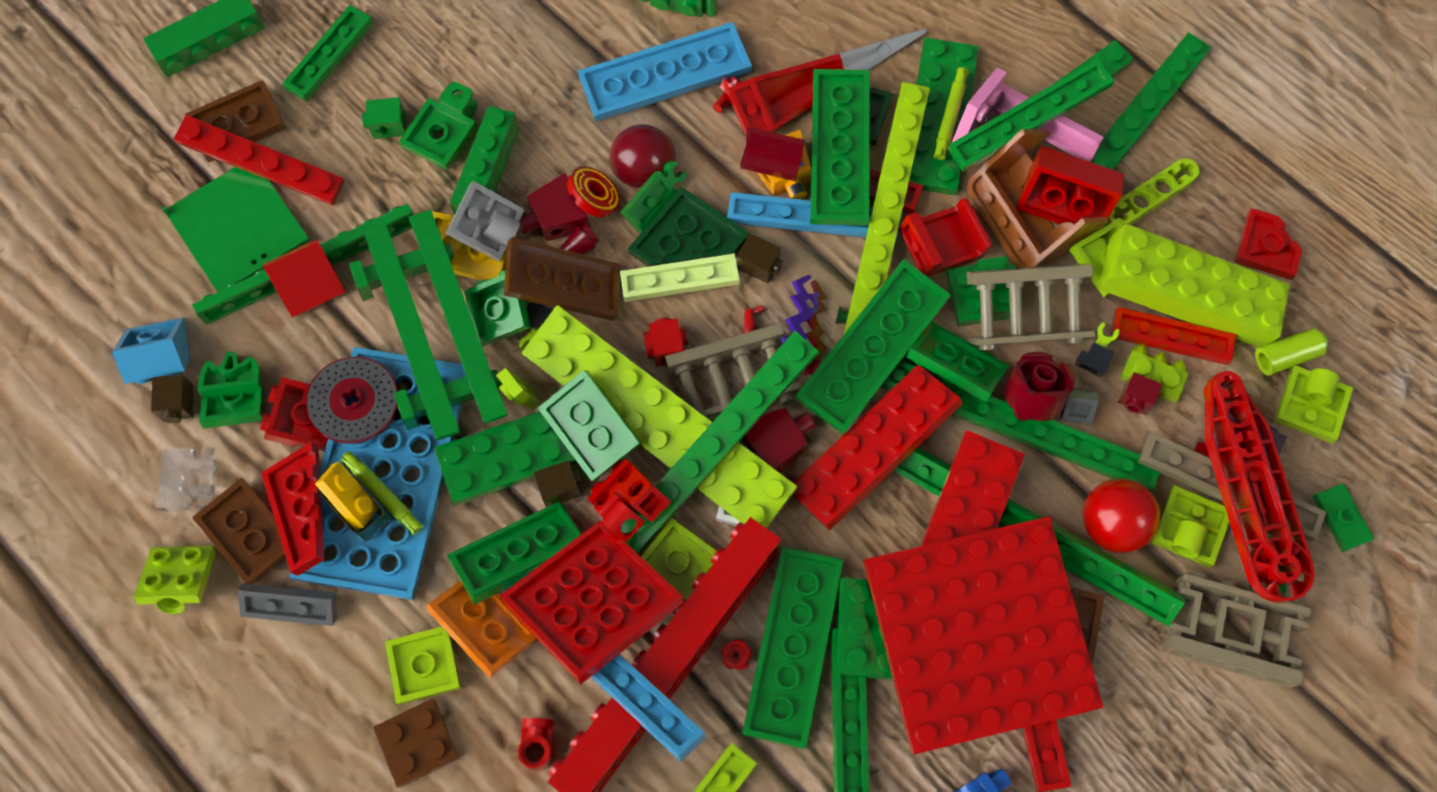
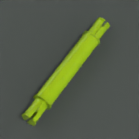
[933,67,969,160]
[341,451,424,535]

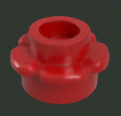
[721,639,752,671]

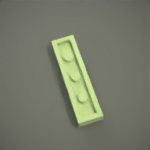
[620,254,740,302]

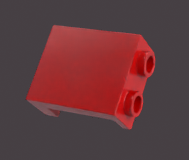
[898,198,992,277]

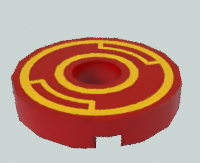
[567,166,621,218]

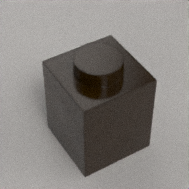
[736,234,783,283]
[151,374,194,423]
[533,460,584,507]

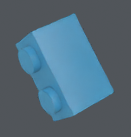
[112,317,190,384]

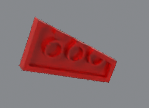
[261,441,324,576]

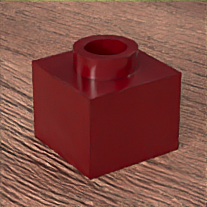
[1117,372,1162,415]

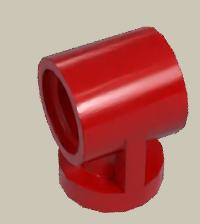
[518,718,555,771]

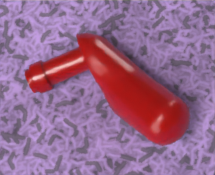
[743,305,764,334]

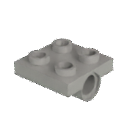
[445,181,524,262]

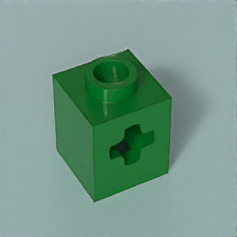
[362,97,406,139]

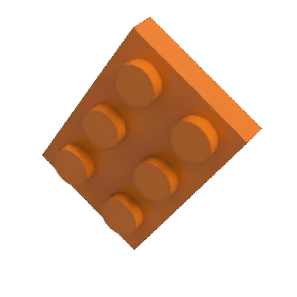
[427,581,538,678]

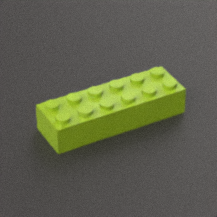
[1098,224,1290,347]

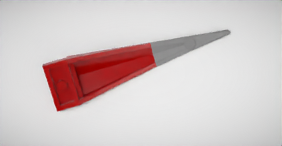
[726,29,927,135]

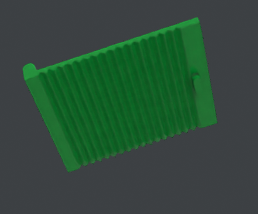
[161,167,310,292]

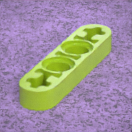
[1106,158,1200,226]

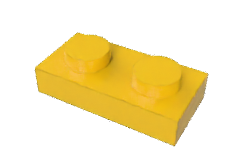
[315,461,379,531]

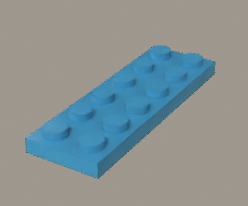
[577,22,752,122]

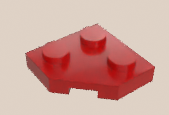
[1234,208,1302,280]

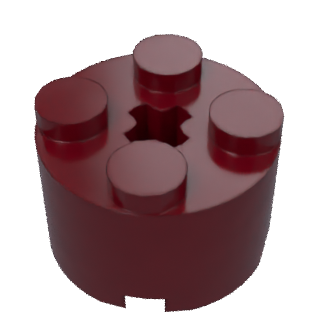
[1004,352,1075,421]

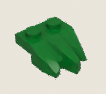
[198,351,265,429]

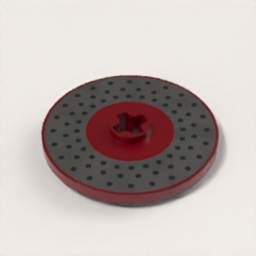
[306,357,398,444]

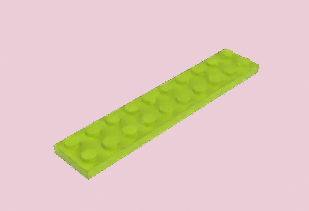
[522,305,798,528]

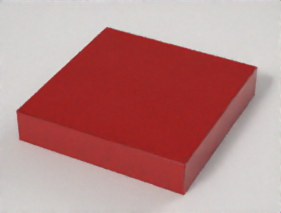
[263,239,346,318]

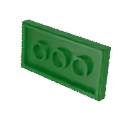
[447,501,582,605]

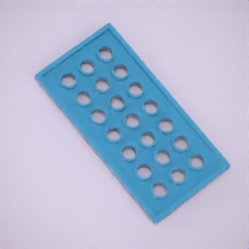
[290,347,466,601]

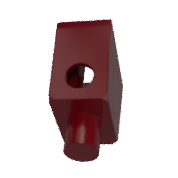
[519,173,591,241]
[742,408,815,473]

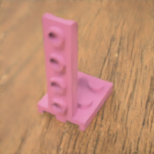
[952,67,1104,162]

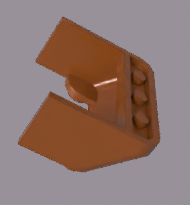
[967,129,1109,268]

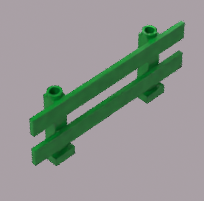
[349,210,507,441]

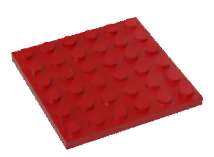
[863,516,1104,755]

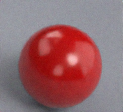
[1082,478,1160,554]

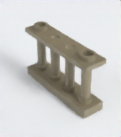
[966,264,1095,350]
[665,323,802,422]

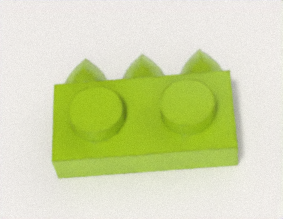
[1119,345,1189,403]

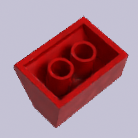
[1016,145,1124,229]

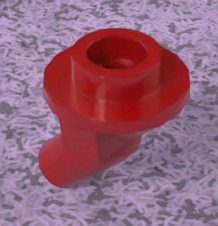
[713,76,742,113]

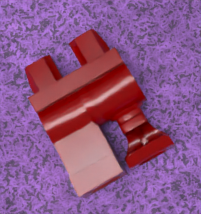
[588,458,671,543]

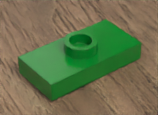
[1312,483,1374,553]

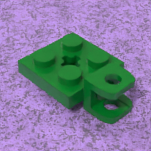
[399,81,478,171]

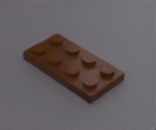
[504,237,620,321]

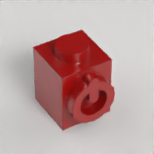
[643,317,688,367]

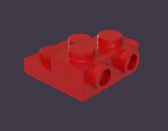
[260,377,328,452]

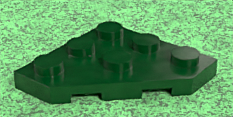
[628,187,750,267]

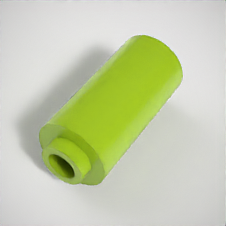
[1255,328,1328,376]

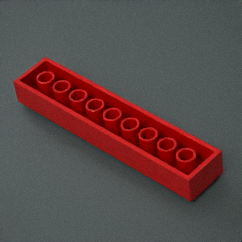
[547,517,781,792]

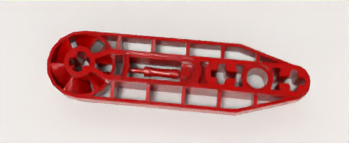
[1203,371,1315,603]

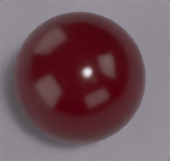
[609,124,676,188]

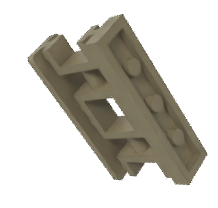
[1162,572,1312,688]

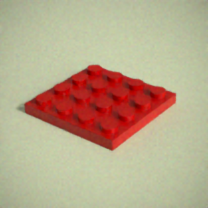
[500,520,684,685]

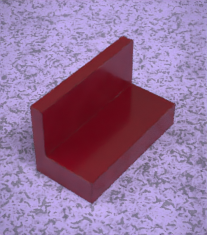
[740,127,804,182]

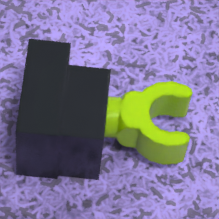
[519,302,554,352]
[1074,322,1119,378]

